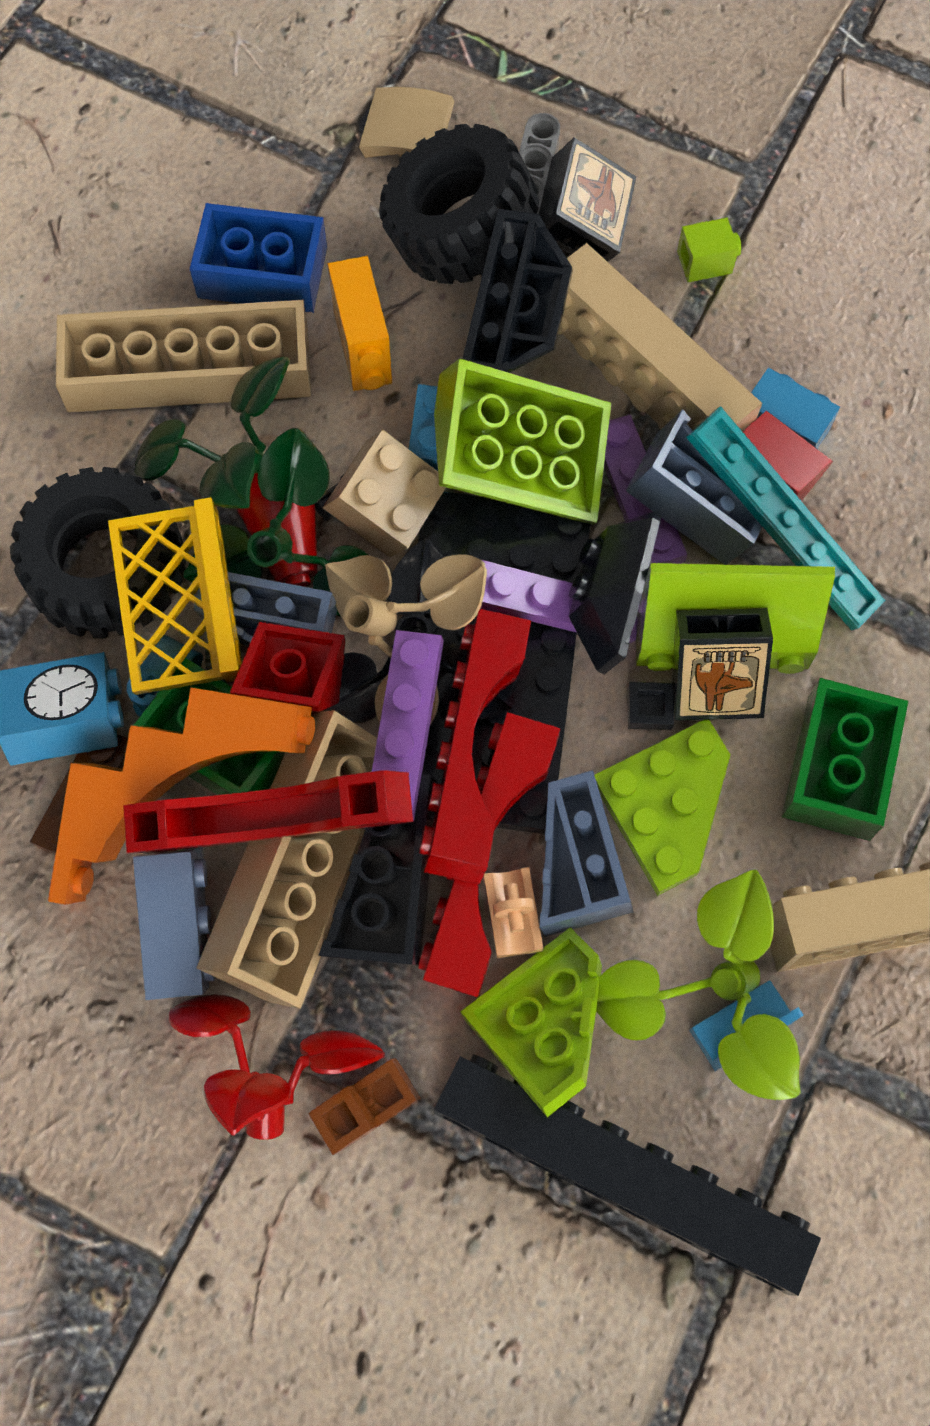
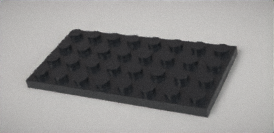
[418,492,591,834]

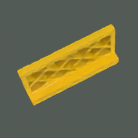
[108,497,242,695]

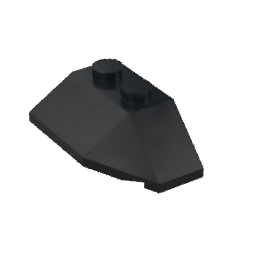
[462,209,573,373]
[568,511,661,675]

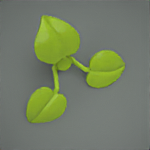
[596,870,801,1100]

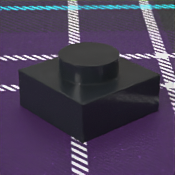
[627,682,674,730]

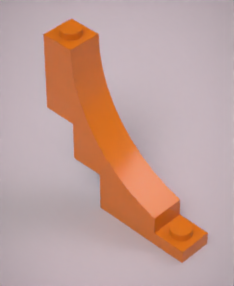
[48,688,315,905]

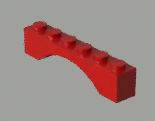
[419,609,531,884]
[418,712,560,998]
[123,770,413,853]

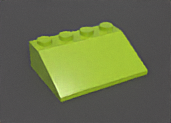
[434,358,611,525]
[636,563,835,674]

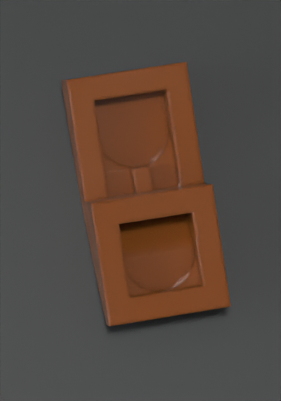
[308,1058,421,1155]

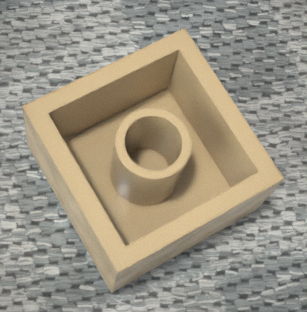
[323,429,446,557]

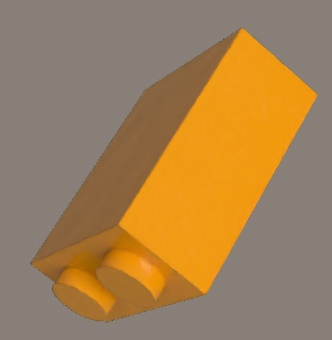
[327,255,392,391]

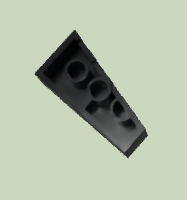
[319,774,438,965]

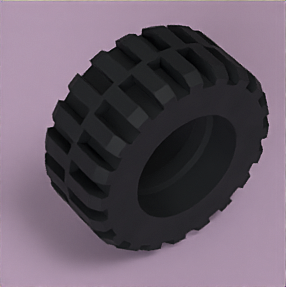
[379,124,539,284]
[10,467,186,639]

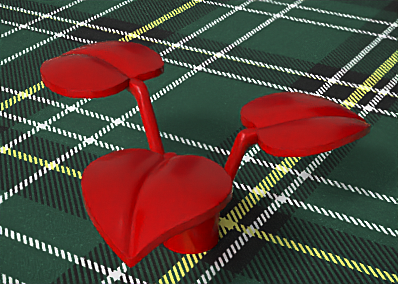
[169,994,385,1140]

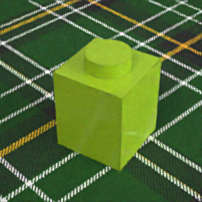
[677,217,741,282]

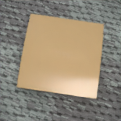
[359,87,455,158]

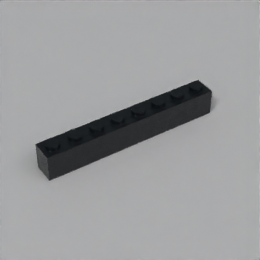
[434,1054,821,1296]

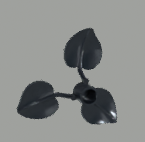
[323,539,514,723]

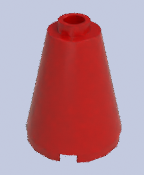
[236,473,318,587]

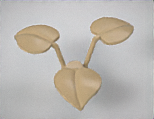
[325,554,487,725]

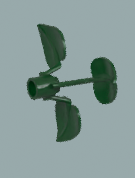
[134,357,290,508]
[183,428,369,616]

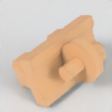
[483,867,544,958]

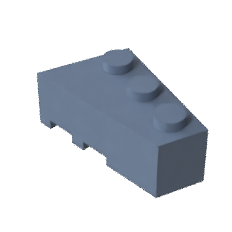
[626,409,762,565]
[194,572,337,647]
[539,770,634,937]

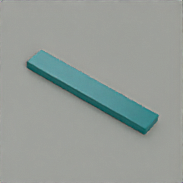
[686,406,886,630]

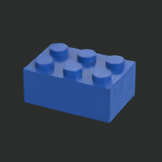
[190,203,327,313]

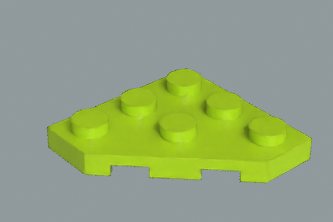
[594,720,731,896]
[460,927,602,1117]

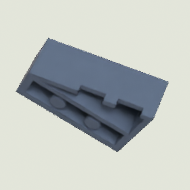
[133,847,216,1000]

